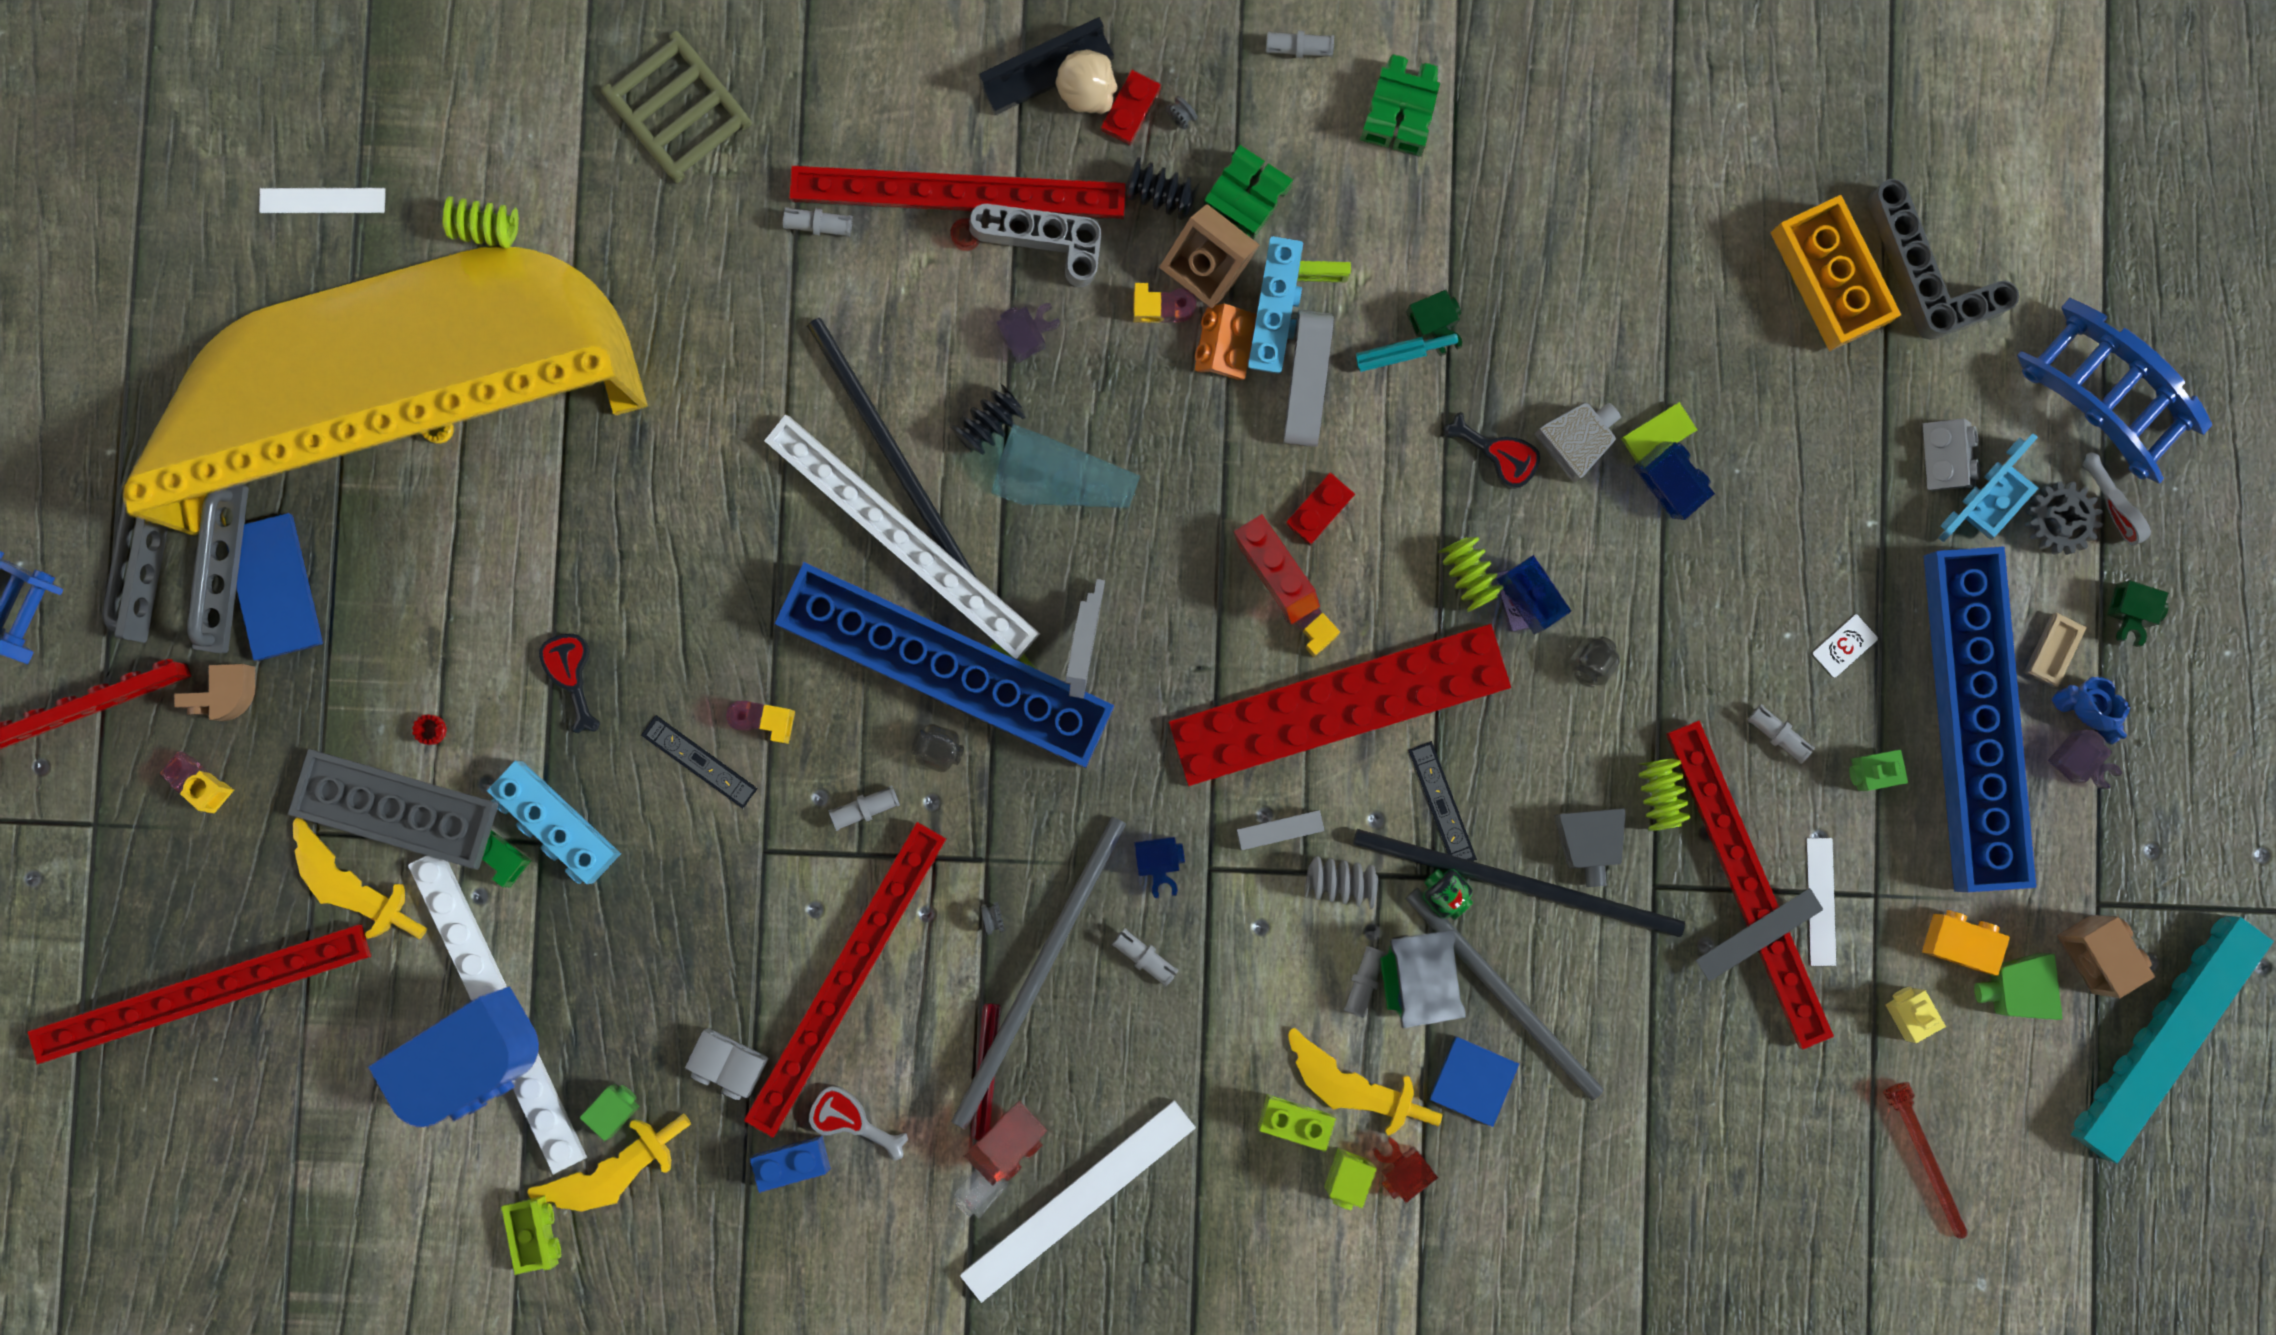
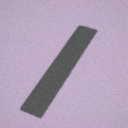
[1696,888,1823,981]

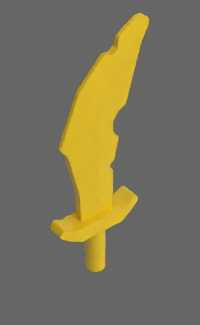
[293,817,427,940]
[1288,1028,1443,1136]
[527,1113,691,1211]

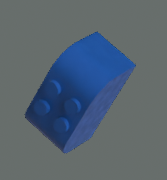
[368,986,539,1127]

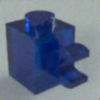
[1134,837,1185,898]

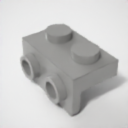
[1923,418,1981,491]

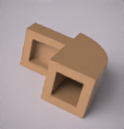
[175,664,255,722]

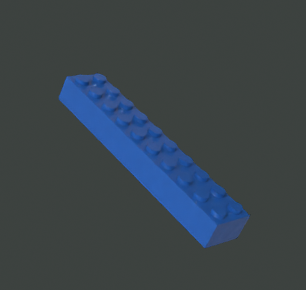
[1924,546,2037,892]
[774,562,1114,769]

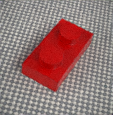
[1101,70,1161,146]
[1285,472,1355,546]

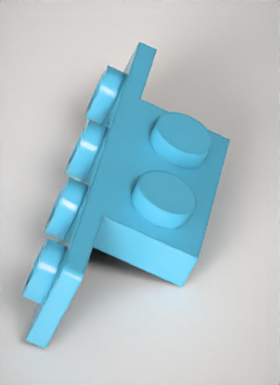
[1248,236,1303,374]
[1938,433,2038,542]

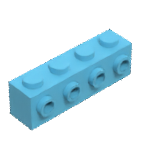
[487,761,621,884]

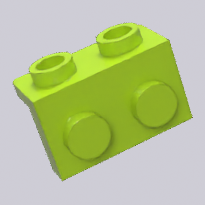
[501,1196,561,1275]

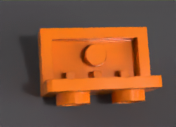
[1195,303,1257,380]

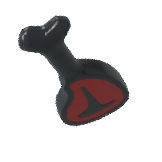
[1443,412,1541,489]
[539,633,600,733]

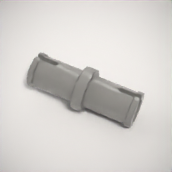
[1266,31,1334,58]
[783,207,852,237]
[1747,704,1815,764]
[829,785,900,831]
[1112,928,1178,987]
[1344,946,1387,1018]

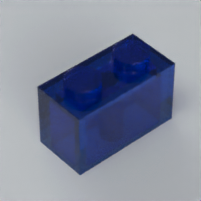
[1633,441,1715,520]
[1496,555,1572,635]

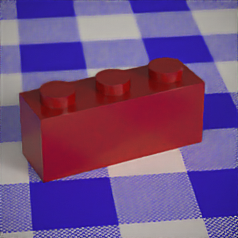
[1233,514,1320,625]

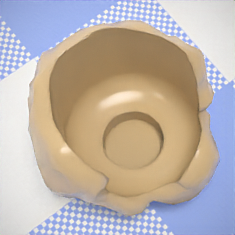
[1056,50,1117,114]

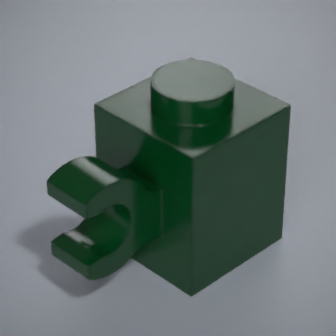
[1406,289,1463,356]
[2107,580,2169,647]

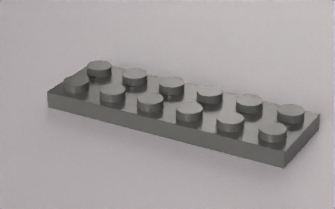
[288,749,499,870]

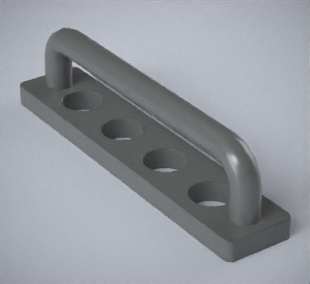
[187,484,249,653]
[102,500,168,643]

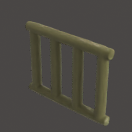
[601,31,753,184]

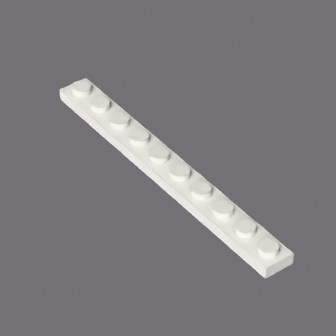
[764,415,1040,660]
[408,855,587,1174]

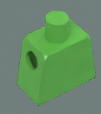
[1974,953,2063,1020]

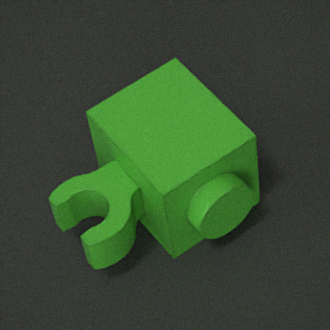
[1849,750,1908,791]

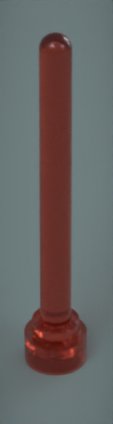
[1883,1082,1968,1239]

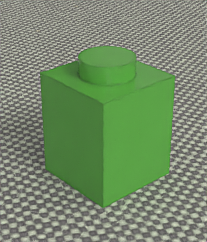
[580,1084,640,1141]

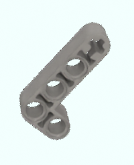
[969,204,1101,287]
[1284,309,1334,447]

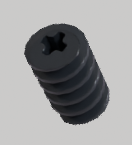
[1126,157,1200,220]
[950,384,1026,455]

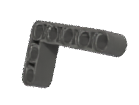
[1868,179,2019,340]

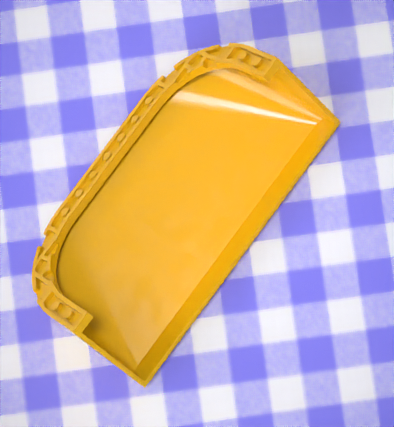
[123,246,648,536]

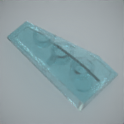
[991,424,1141,508]

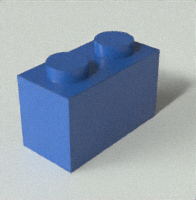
[750,1136,831,1192]

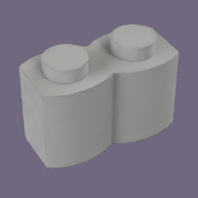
[685,1028,769,1100]

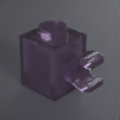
[996,303,1060,364]
[2048,729,2122,789]

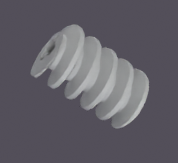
[1305,856,1378,909]

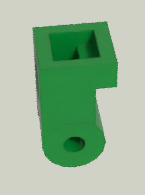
[482,830,532,888]

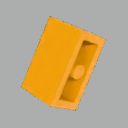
[1922,910,2010,976]

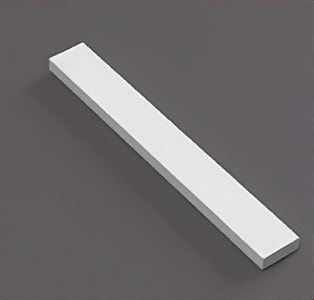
[960,1100,1196,1303]

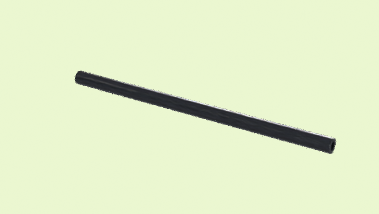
[807,317,978,579]
[1353,829,1685,938]

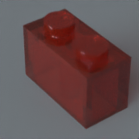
[964,1101,1048,1186]

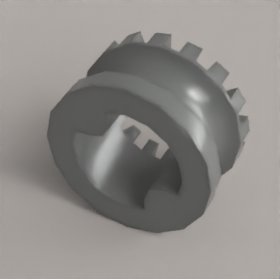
[1165,96,1197,130]
[981,902,1005,935]

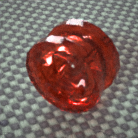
[950,218,980,251]

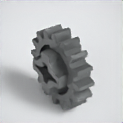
[2025,481,2103,555]

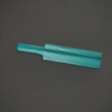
[1356,334,1458,372]

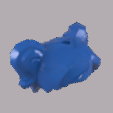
[2052,676,2130,745]

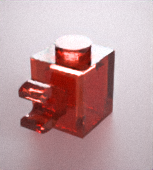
[1372,1136,1438,1203]

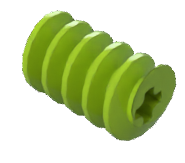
[442,196,519,248]
[1438,536,1504,612]
[1638,759,1691,831]

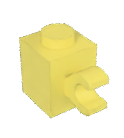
[1885,987,1946,1043]

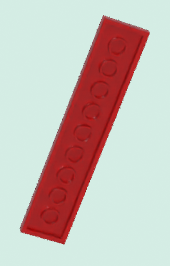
[1168,624,1512,787]

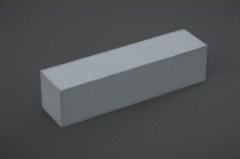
[1236,810,1325,850]

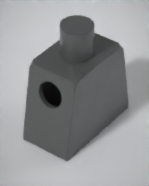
[1554,809,1625,887]

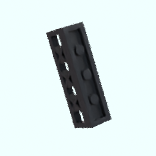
[979,17,1114,115]

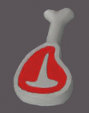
[2082,452,2151,545]
[809,1085,908,1160]

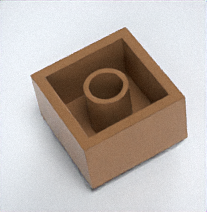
[1159,204,1260,308]
[2057,915,2155,998]

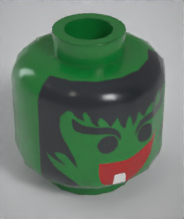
[1423,869,1473,920]

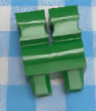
[1360,54,1440,157]
[1204,144,1293,240]

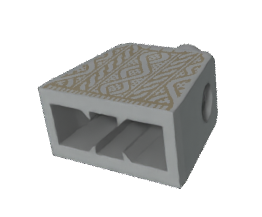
[1534,403,1621,483]

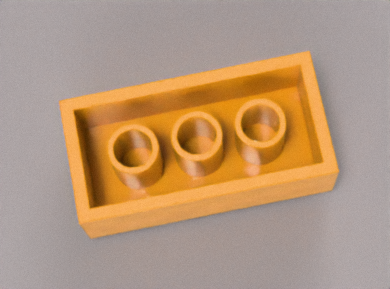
[1770,195,1901,352]

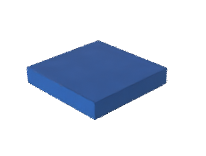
[1429,1036,1519,1127]

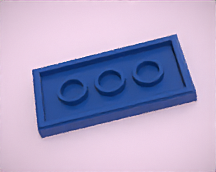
[226,513,323,661]

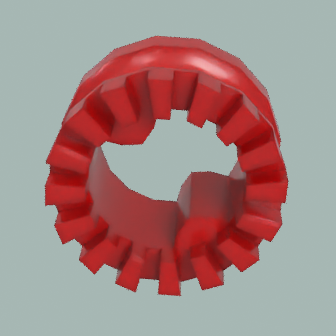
[412,714,447,745]

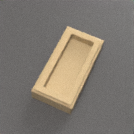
[2024,612,2087,688]

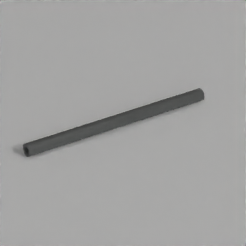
[1405,887,1604,1101]

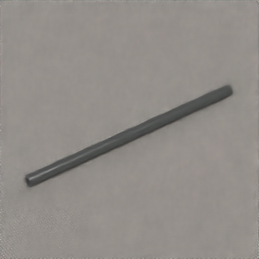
[951,816,1126,1130]

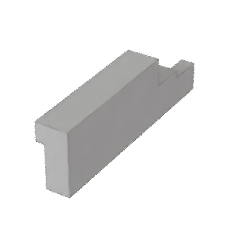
[1066,579,1105,698]

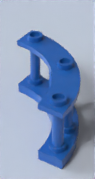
[2017,298,2212,484]
[0,551,63,664]

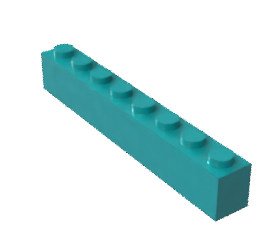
[2070,916,2274,1164]

